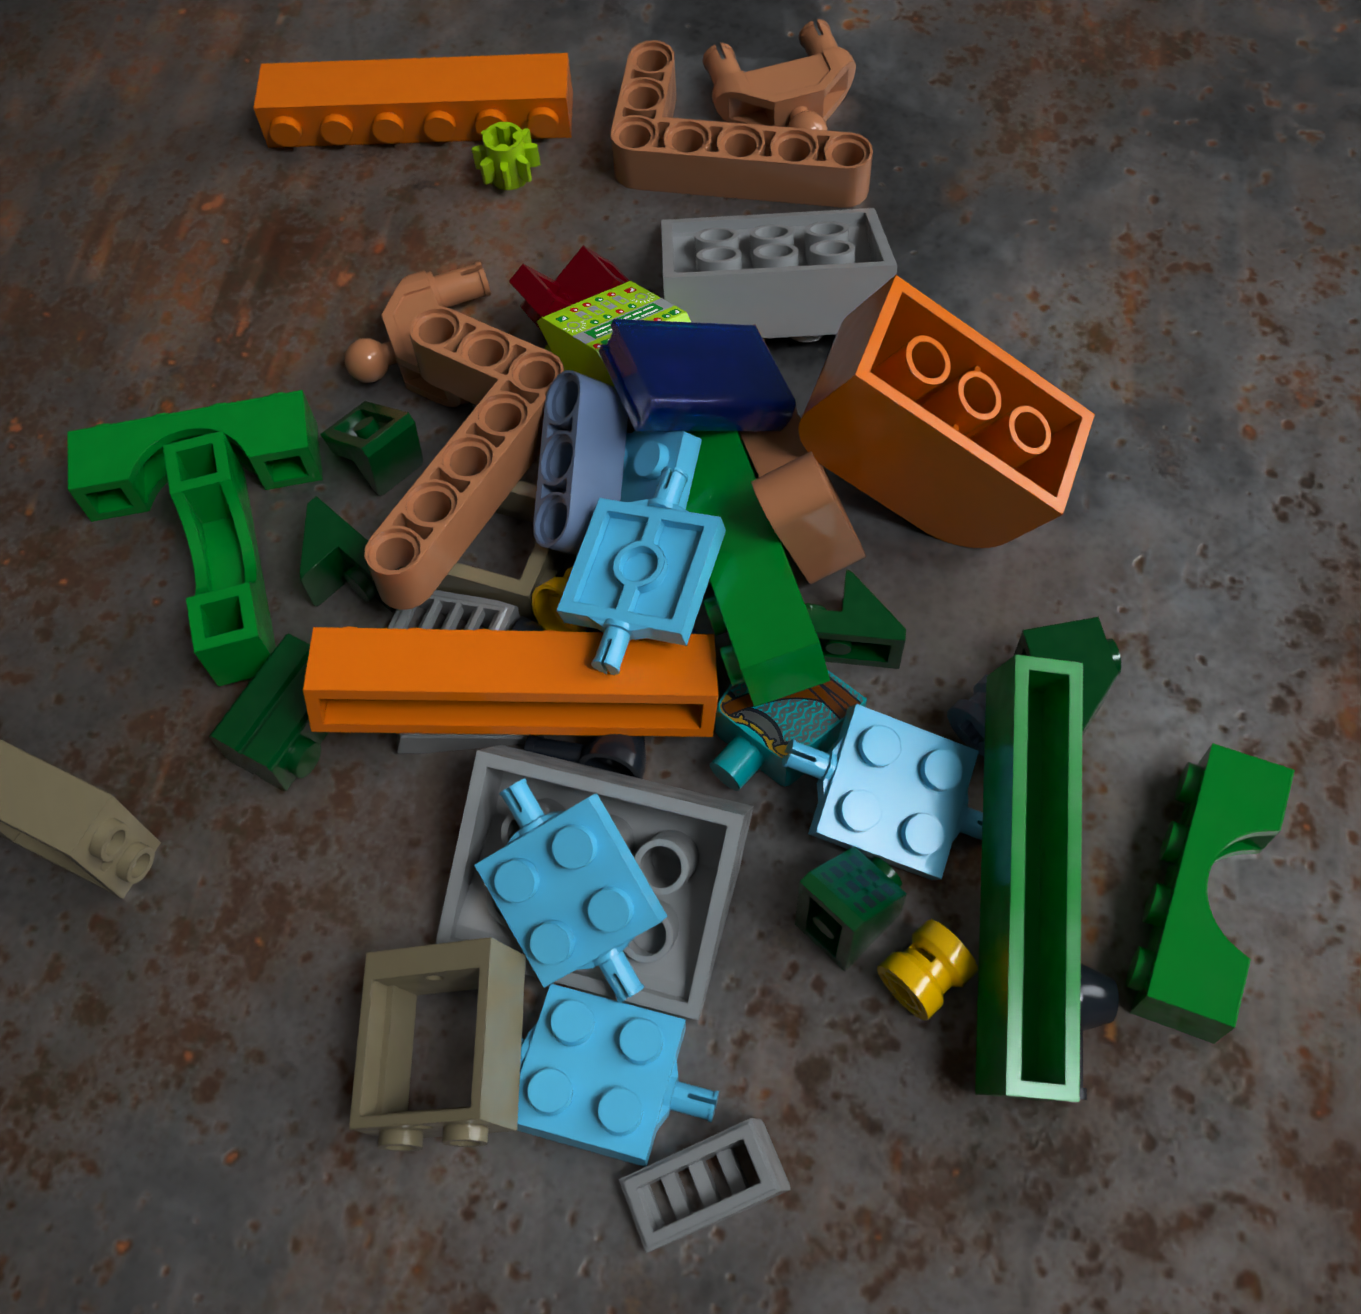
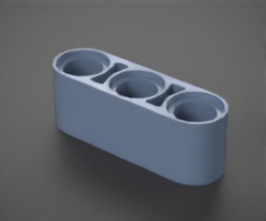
[533,370,628,556]

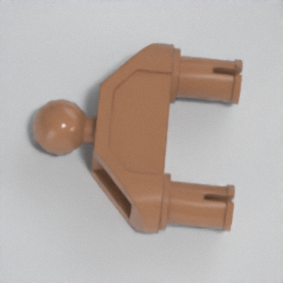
[702,19,856,131]
[345,261,491,407]

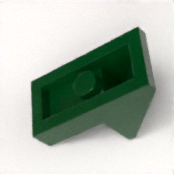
[320,401,424,496]
[300,496,399,612]
[805,570,906,669]

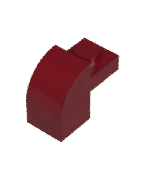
[509,245,630,330]

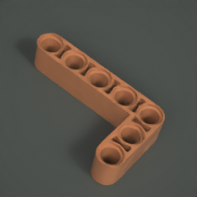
[611,40,873,208]
[364,306,564,610]
[706,324,866,584]

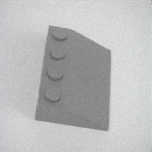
[661,208,897,347]
[435,744,754,1020]

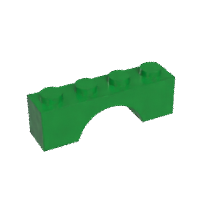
[67,390,323,522]
[162,430,276,687]
[1126,743,1295,1044]

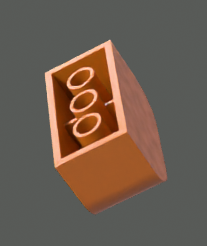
[798,275,1095,548]

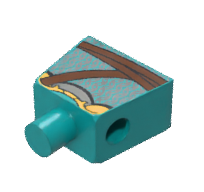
[710,670,867,791]

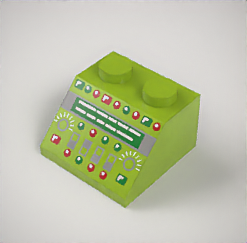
[537,281,710,387]

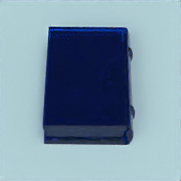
[599,319,796,432]

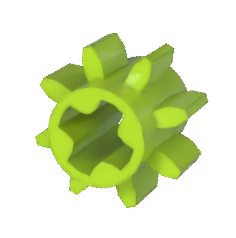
[472,122,541,190]

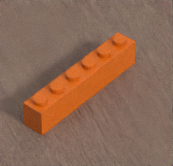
[253,53,573,148]
[303,626,718,737]

